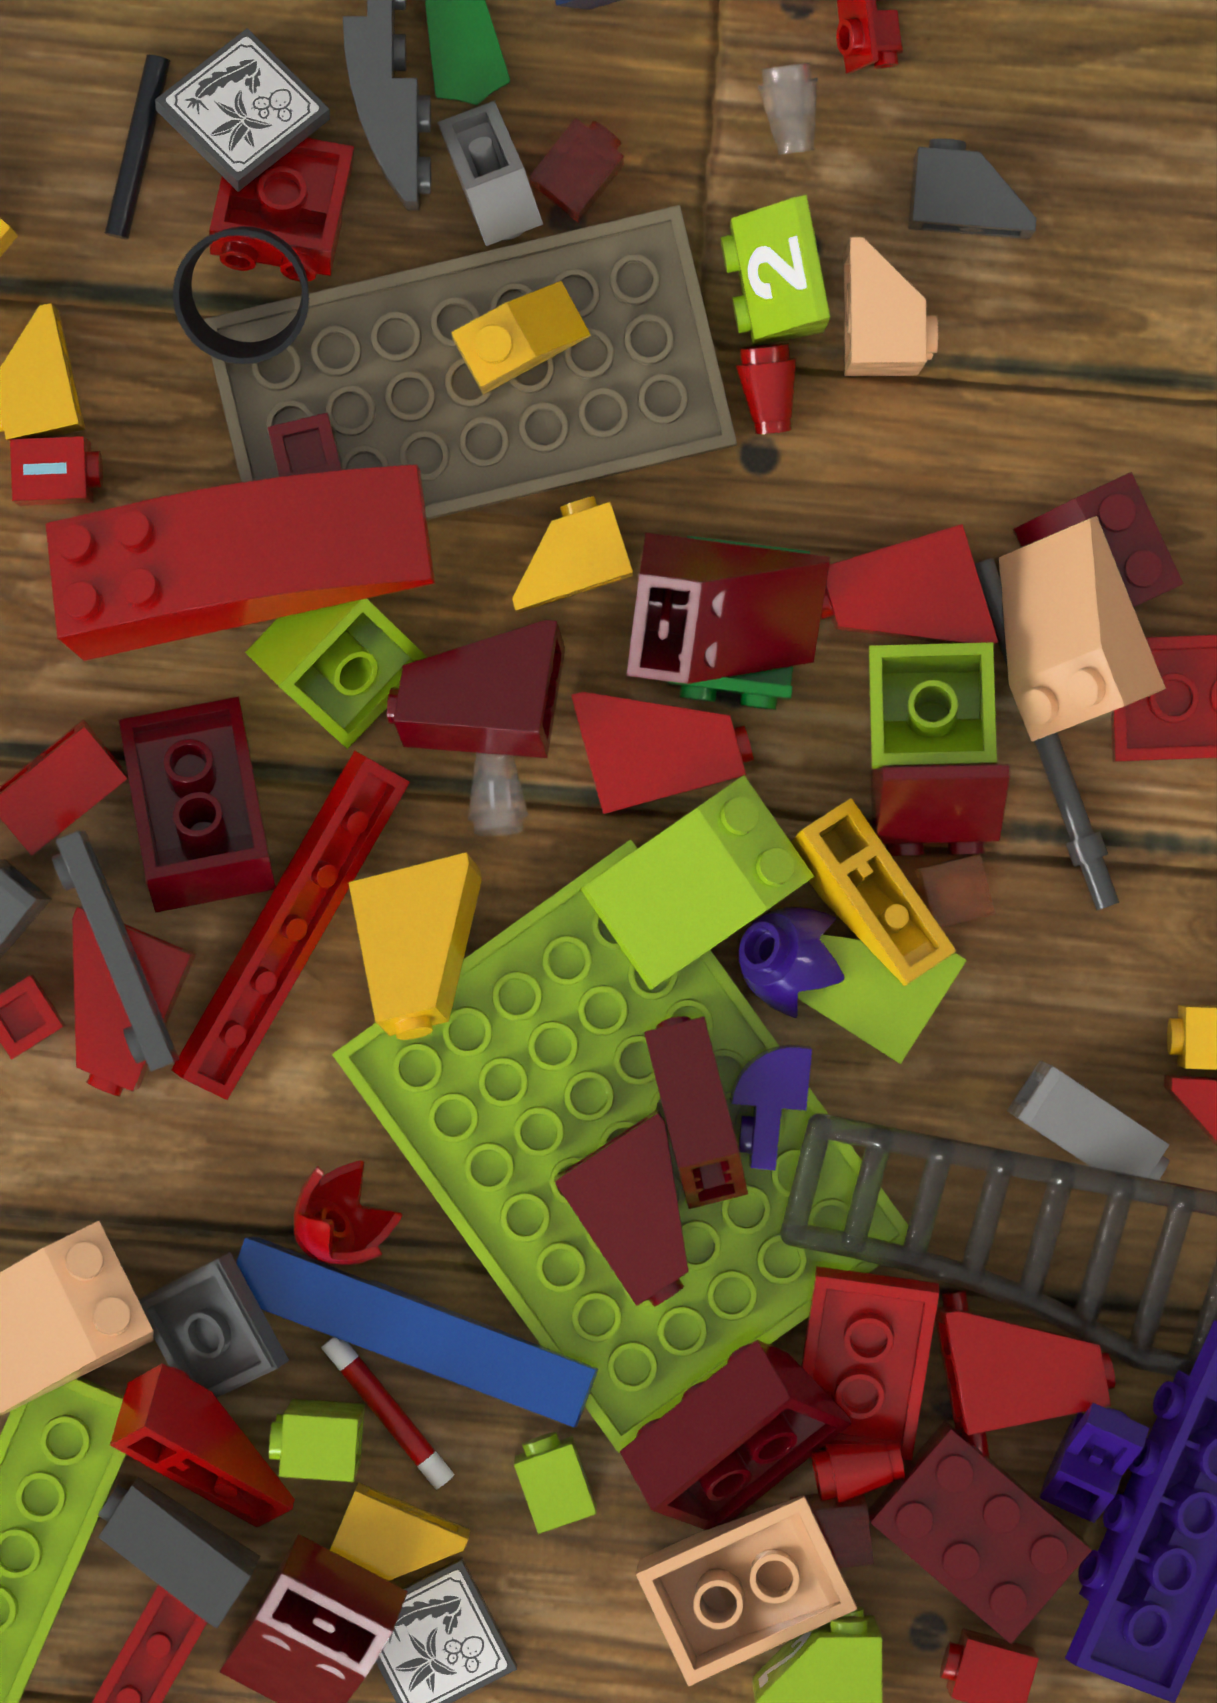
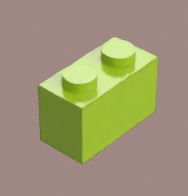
[269,1399,365,1482]

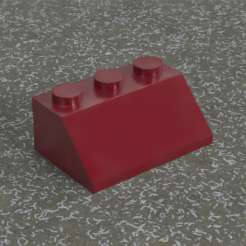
[620,1340,852,1530]

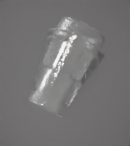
[757,63,818,155]
[467,753,529,836]

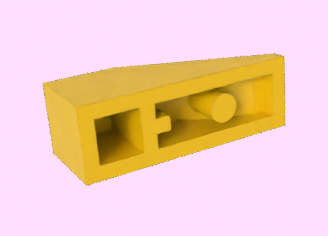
[791,798,956,986]

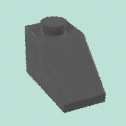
[908,139,1037,239]

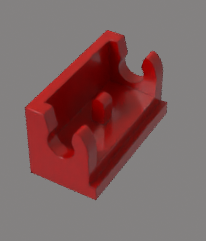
[0,719,128,856]

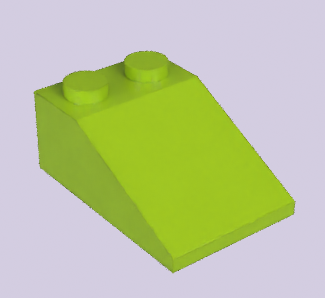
[580,775,815,990]

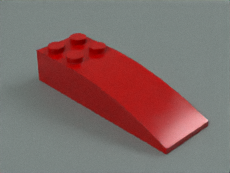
[45,464,435,661]

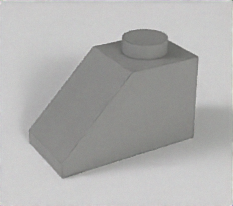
[438,100,543,246]

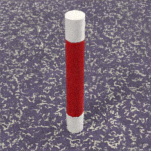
[321,1337,455,1490]

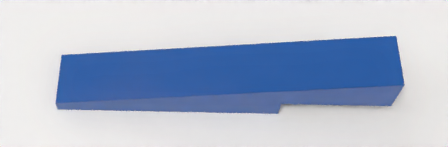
[236,1237,598,1427]

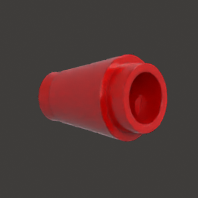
[736,343,796,434]
[811,1442,905,1505]

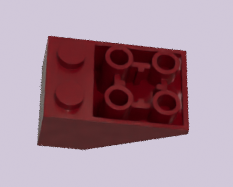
[626,532,830,684]
[219,1534,408,1703]

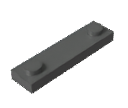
[52,830,180,1072]

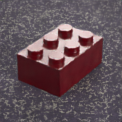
[866,1420,1092,1644]

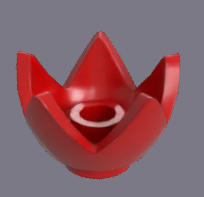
[294,1160,403,1265]

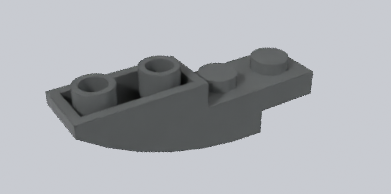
[343,0,431,210]

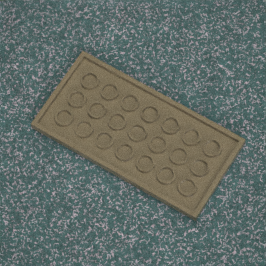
[204,205,737,520]

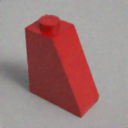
[821,524,998,645]
[571,692,754,815]
[72,906,196,1097]
[935,1306,1115,1435]

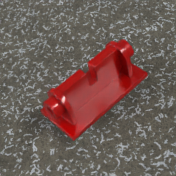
[836,0,903,74]

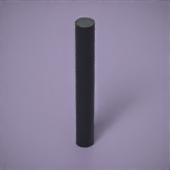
[105,54,170,240]

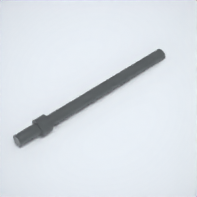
[975,558,1119,911]

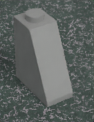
[1007,1060,1170,1196]

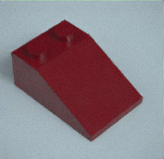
[119,696,276,913]
[871,764,1010,856]

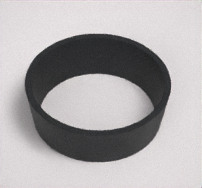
[173,226,309,364]

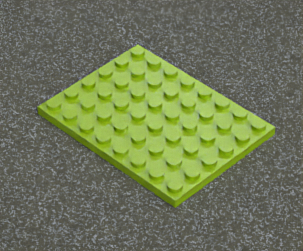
[332,839,917,1453]

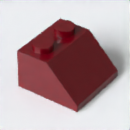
[1013,472,1184,607]

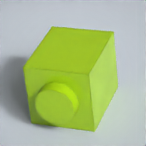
[514,1432,597,1534]

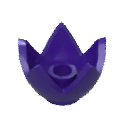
[739,907,845,1018]

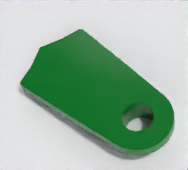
[425,0,511,106]

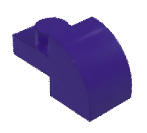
[730,1045,812,1171]
[1039,1403,1149,1523]

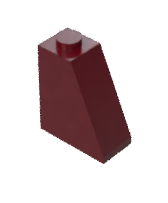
[387,620,565,758]
[644,1016,748,1209]
[554,1109,689,1307]

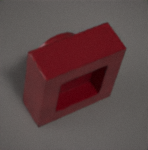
[267,412,342,477]

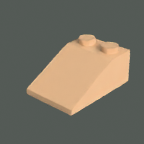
[999,516,1166,742]
[0,1221,154,1416]
[636,1495,857,1686]

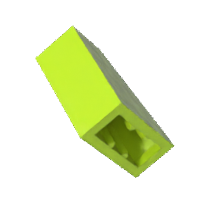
[798,934,967,1064]

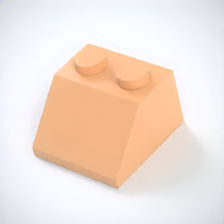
[843,237,938,376]

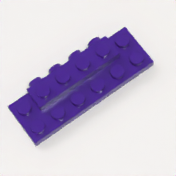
[1065,1320,1217,1703]

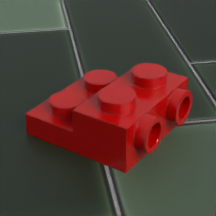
[209,138,354,282]

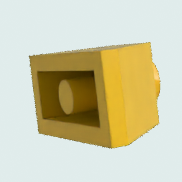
[451,281,591,395]
[0,303,86,442]
[512,496,633,614]
[330,1482,470,1581]

